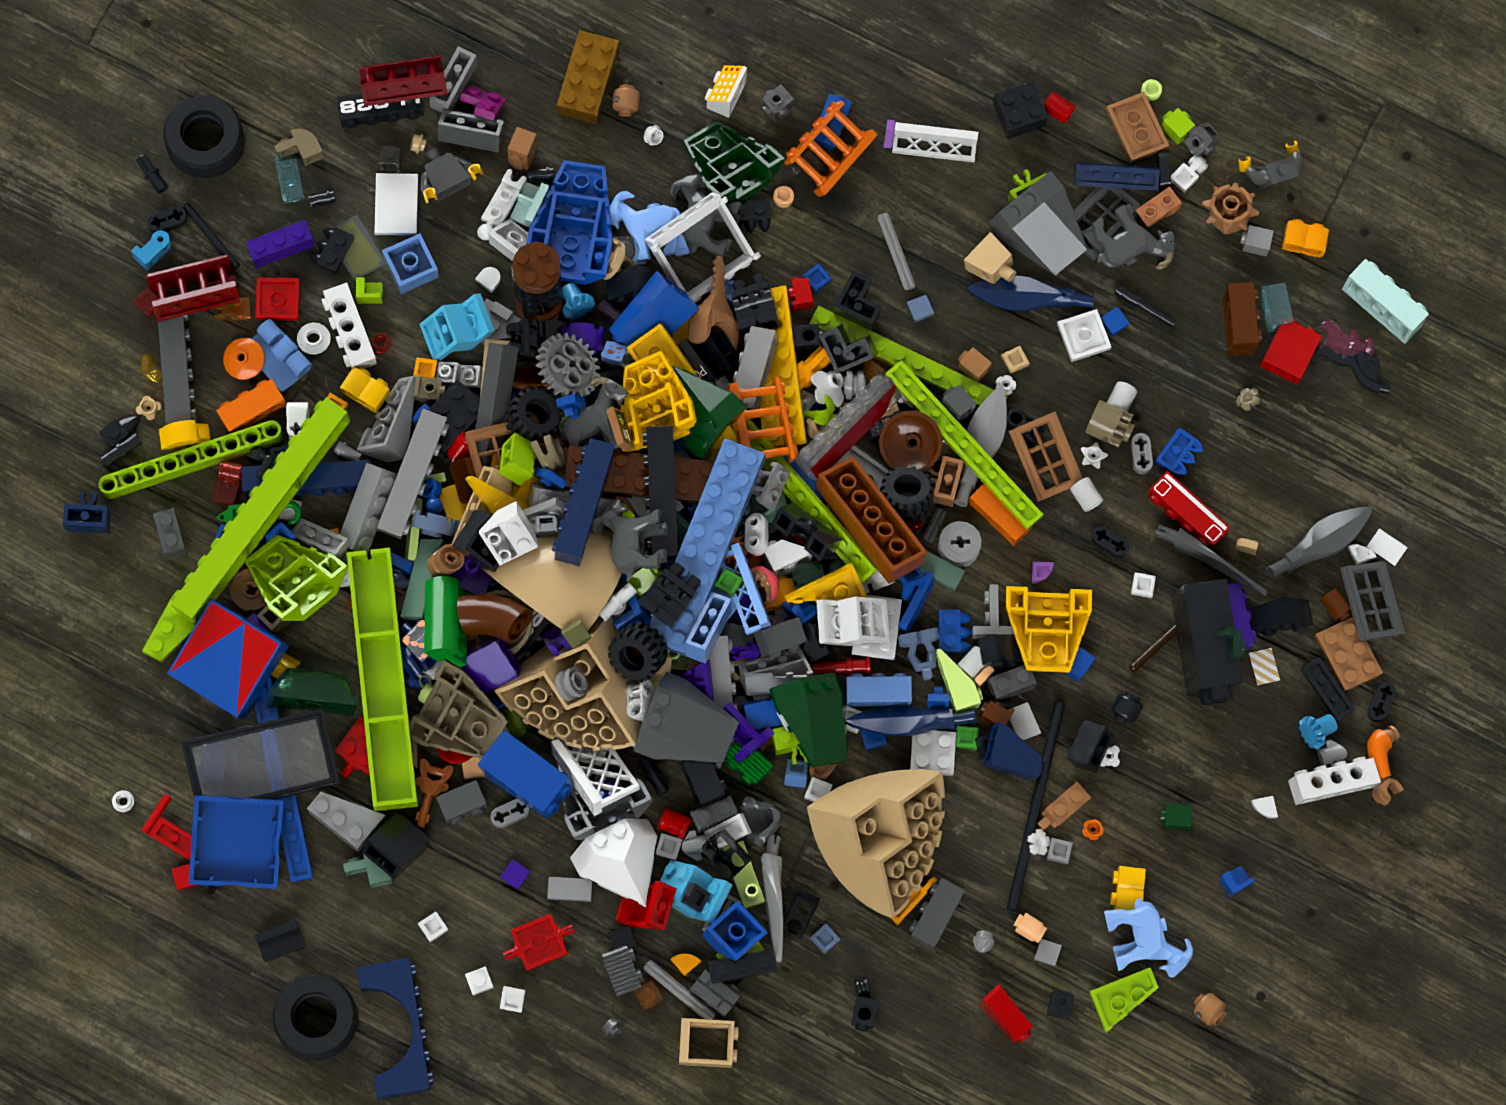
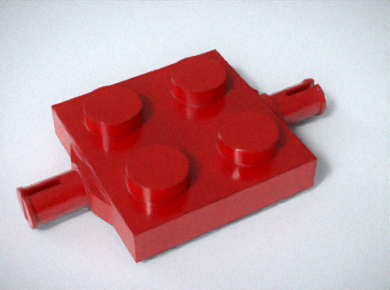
[334,717,370,779]
[503,913,575,972]

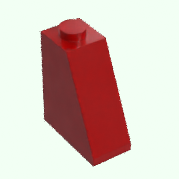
[979,984,1033,1044]

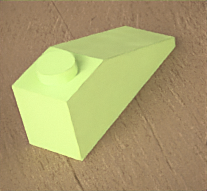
[935,649,983,713]

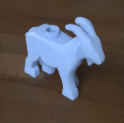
[609,191,690,266]
[1104,898,1194,978]

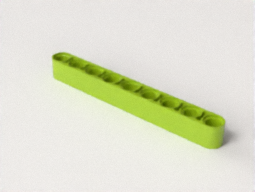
[98,420,283,499]

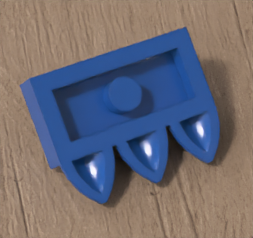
[1155,427,1203,475]
[938,610,972,653]

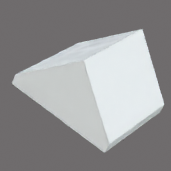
[488,219,528,261]

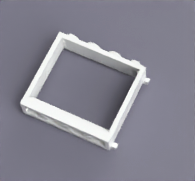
[645,192,761,302]

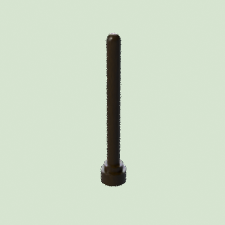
[1129,624,1177,672]

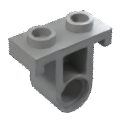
[752,462,790,510]

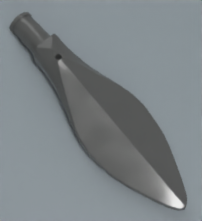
[1266,507,1372,579]
[1155,524,1267,596]

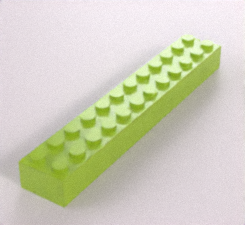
[171,397,350,625]
[347,548,418,811]

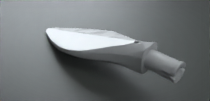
[954,386,1007,507]
[760,835,783,963]

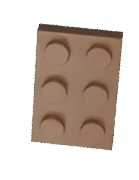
[1106,92,1169,163]
[1315,617,1383,692]

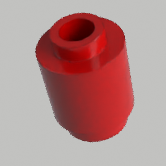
[447,431,470,463]

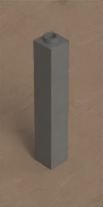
[475,343,519,467]

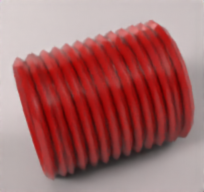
[1043,92,1076,124]
[658,808,692,840]

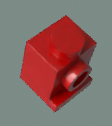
[788,277,813,311]

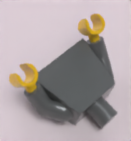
[1238,141,1305,189]
[421,148,484,203]

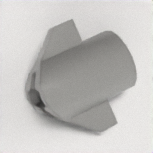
[1317,739,1347,767]
[681,830,707,861]

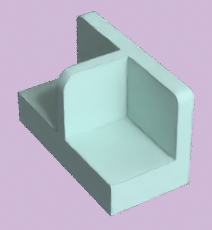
[510,183,549,227]

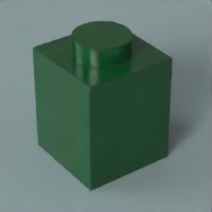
[1159,803,1192,831]

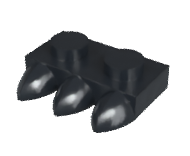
[728,199,771,233]
[310,227,355,274]

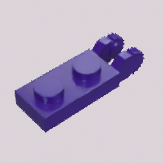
[541,625,571,657]

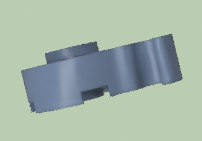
[412,510,461,538]

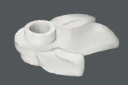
[810,371,844,407]

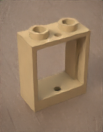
[679,1018,738,1068]

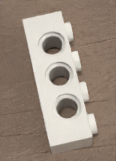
[321,283,377,369]
[1288,757,1381,805]

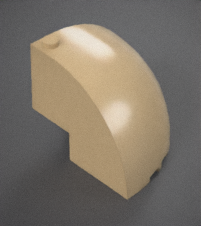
[483,524,622,631]
[494,616,643,751]
[807,769,945,918]

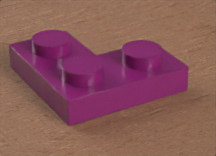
[460,86,506,121]

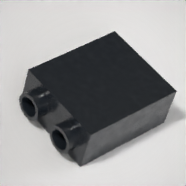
[1171,579,1243,706]

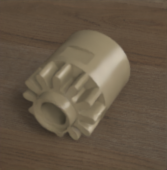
[1085,400,1135,448]

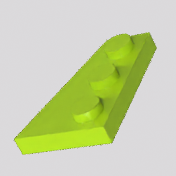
[142,599,195,662]
[1089,967,1159,1033]

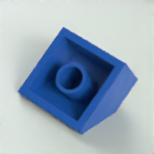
[702,901,768,961]

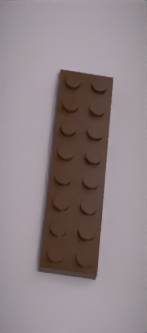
[564,446,715,503]

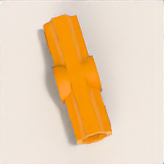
[797,346,831,390]

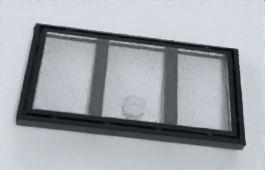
[181,708,340,800]

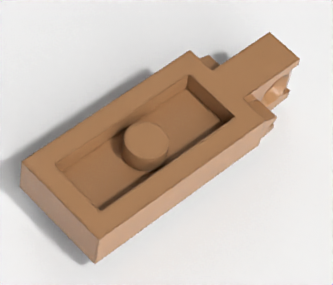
[1037,782,1091,831]

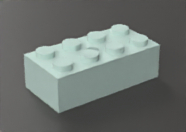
[1342,259,1429,344]

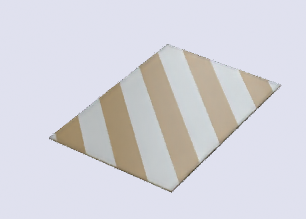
[1249,648,1280,685]

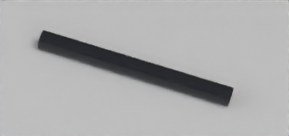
[182,203,240,270]

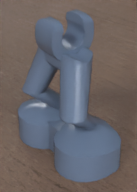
[897,628,940,681]

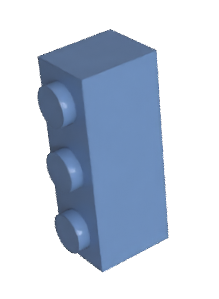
[685,592,732,664]
[846,673,912,707]

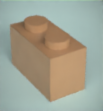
[508,127,537,170]

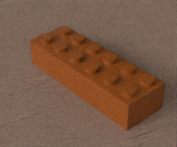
[815,456,927,584]

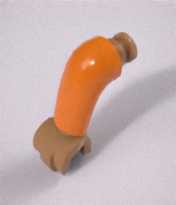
[1367,725,1404,806]

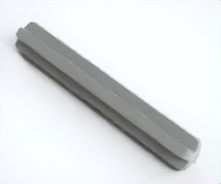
[878,213,915,291]
[644,960,716,1020]

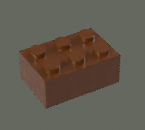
[1223,282,1262,356]

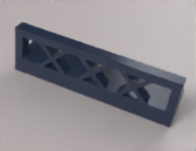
[1074,162,1160,190]

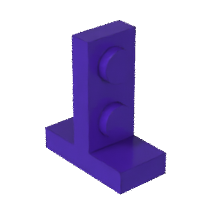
[723,702,775,763]

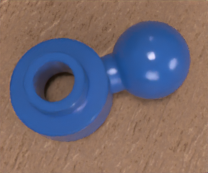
[422,478,443,514]

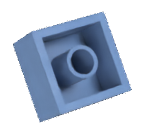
[382,234,439,294]

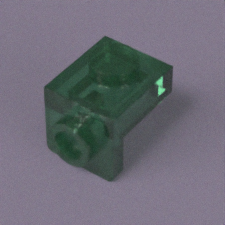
[1217,627,1246,660]

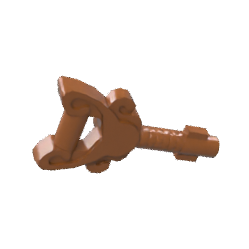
[415,759,454,829]

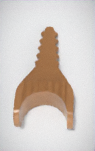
[688,256,739,355]

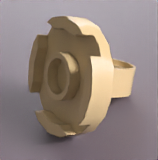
[602,238,635,280]

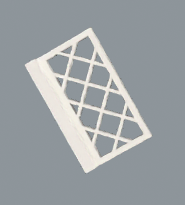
[551,738,640,816]

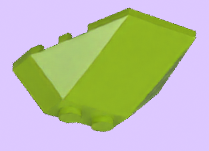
[245,535,348,621]

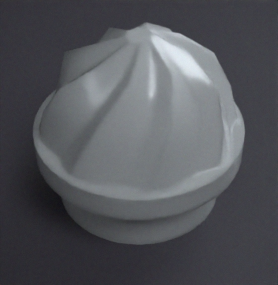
[973,931,995,953]

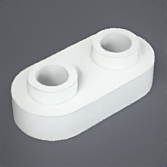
[745,513,768,556]

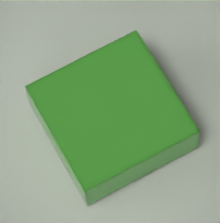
[714,567,744,598]
[955,726,979,750]

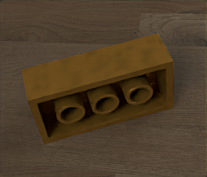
[557,30,619,124]

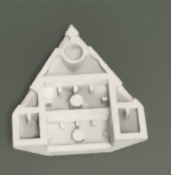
[570,818,658,907]

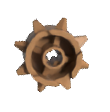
[1202,182,1259,234]

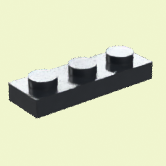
[1301,657,1356,722]
[708,949,777,984]

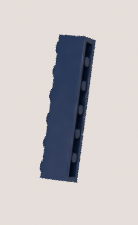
[552,438,615,567]
[242,460,371,499]

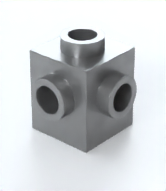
[761,84,794,121]
[1184,122,1222,157]

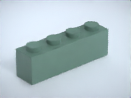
[400,539,447,626]

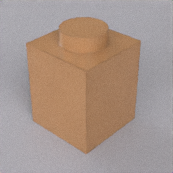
[958,347,992,382]

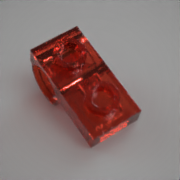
[213,460,244,506]

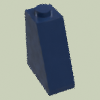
[983,722,1043,780]

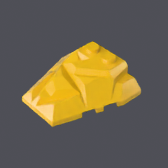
[620,351,697,452]

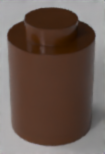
[1320,588,1352,622]

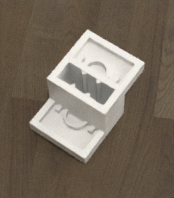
[817,596,890,646]

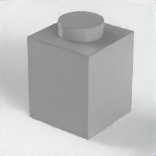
[1240,225,1273,257]

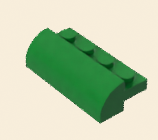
[424,576,467,668]

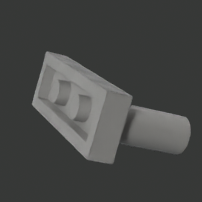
[291,518,351,564]

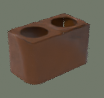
[450,456,484,504]

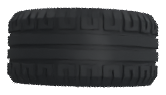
[163,95,245,178]
[272,974,358,1061]

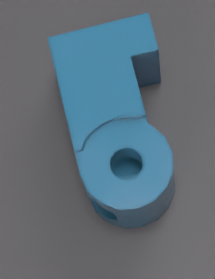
[131,230,171,271]

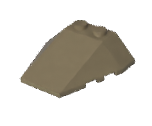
[409,659,508,758]

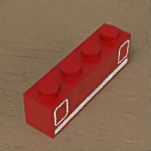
[1148,471,1230,550]

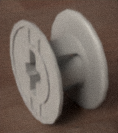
[938,521,981,568]

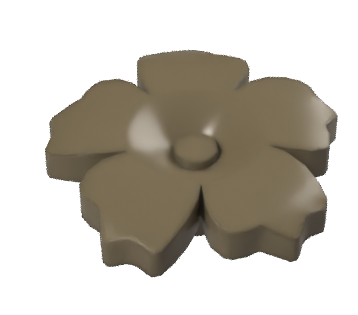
[1236,388,1261,411]

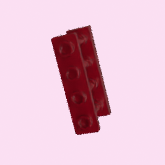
[359,56,447,106]
[146,254,240,322]

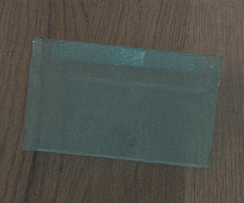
[274,155,304,203]
[1260,283,1294,333]

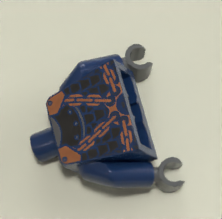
[400,620,468,689]

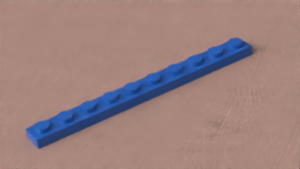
[254,676,313,883]

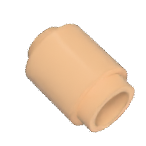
[1014,913,1047,943]

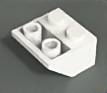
[479,502,538,565]

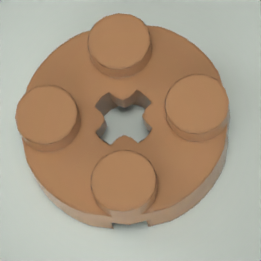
[230,569,267,612]

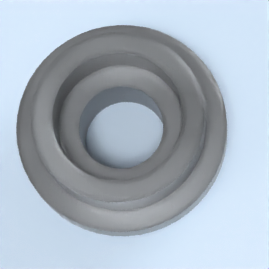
[602,1018,623,1039]

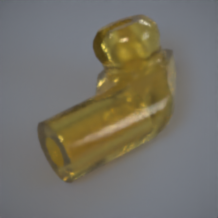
[141,354,162,383]

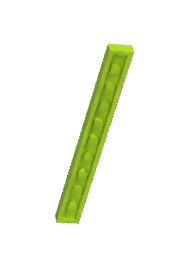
[809,306,1008,408]
[885,360,1043,530]
[731,419,878,583]

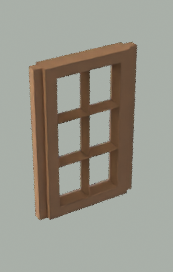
[1009,412,1083,502]
[465,415,548,478]

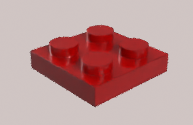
[255,278,300,321]

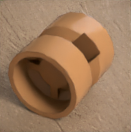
[427,544,464,577]

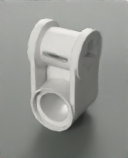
[286,402,310,439]
[626,680,655,722]

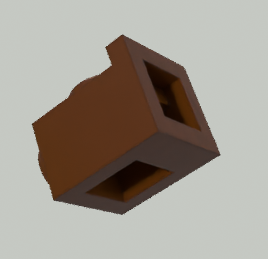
[979,700,1015,726]

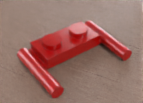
[141,794,192,861]

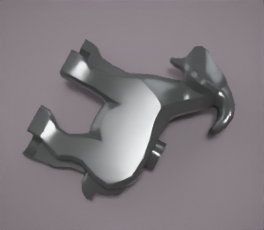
[670,174,742,258]
[592,499,668,578]

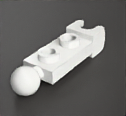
[477,169,527,240]

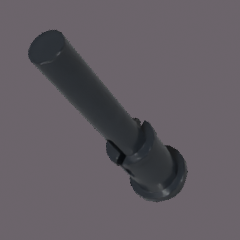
[1114,284,1176,327]

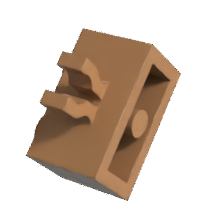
[924,456,964,507]

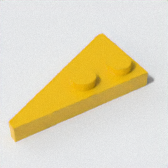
[466,476,529,516]
[784,563,868,604]

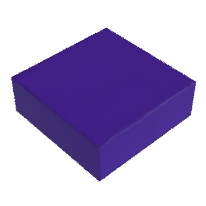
[500,859,530,891]

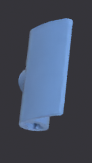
[252,319,312,392]

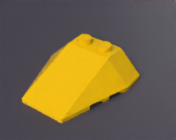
[1006,586,1092,673]

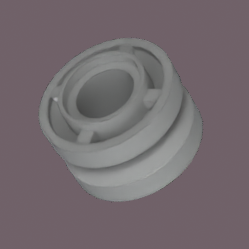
[844,370,866,400]
[555,667,588,701]

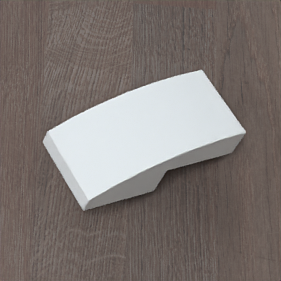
[436,362,483,388]

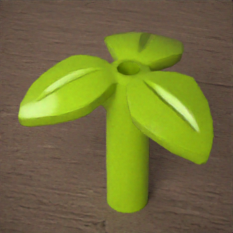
[803,394,837,429]

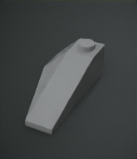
[357,376,416,462]

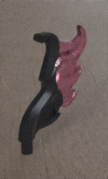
[1310,321,1391,394]

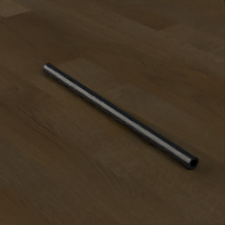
[1006,702,1065,911]

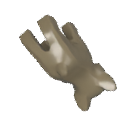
[531,434,567,480]

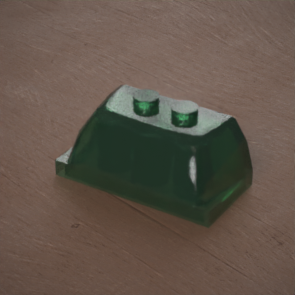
[267,668,358,716]

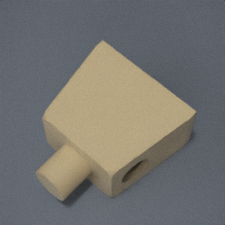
[964,232,1016,284]

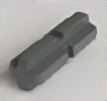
[922,508,947,544]

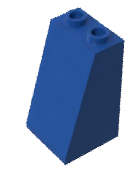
[609,271,699,350]
[478,730,573,819]

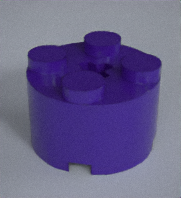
[561,323,604,359]

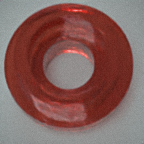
[370,333,392,354]

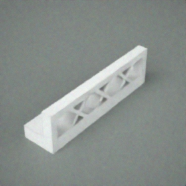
[892,122,978,162]

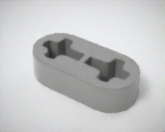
[1130,433,1153,474]
[490,799,530,828]

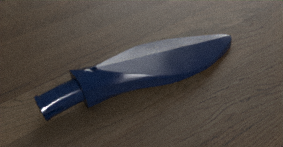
[967,275,1094,311]
[846,705,976,736]

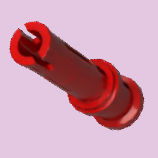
[808,656,871,677]

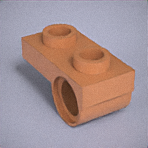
[1136,186,1182,228]

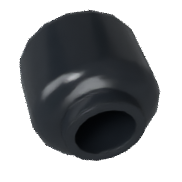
[1111,691,1143,725]

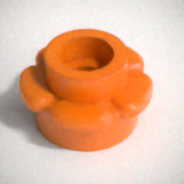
[1082,819,1104,840]

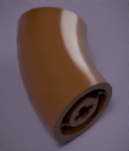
[457,594,533,643]

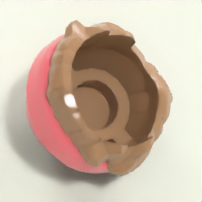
[745,566,779,606]

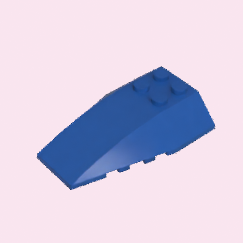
[526,160,613,285]

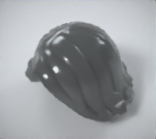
[738,797,781,847]

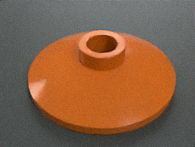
[223,338,265,380]

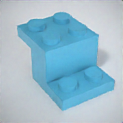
[419,293,495,361]
[660,860,732,923]

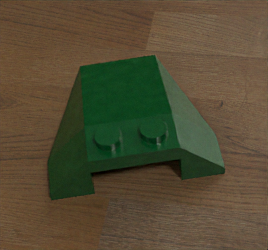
[684,121,785,203]
[672,365,747,461]
[769,672,848,768]

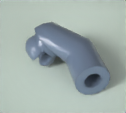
[393,569,410,590]

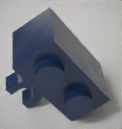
[62,492,111,534]

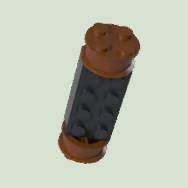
[511,242,563,322]

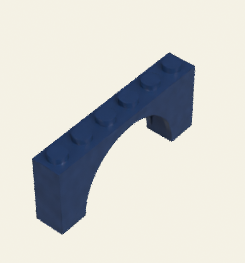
[357,958,434,1100]

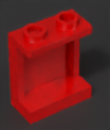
[1260,318,1322,385]
[616,881,677,930]

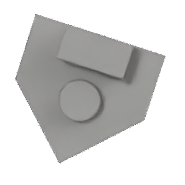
[481,299,522,345]

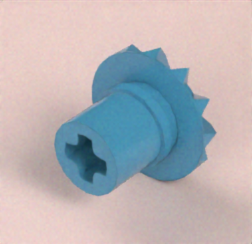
[562,283,595,321]
[1299,714,1338,749]

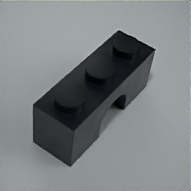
[771,502,842,561]

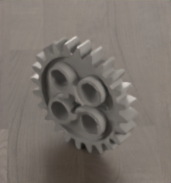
[536,333,600,398]

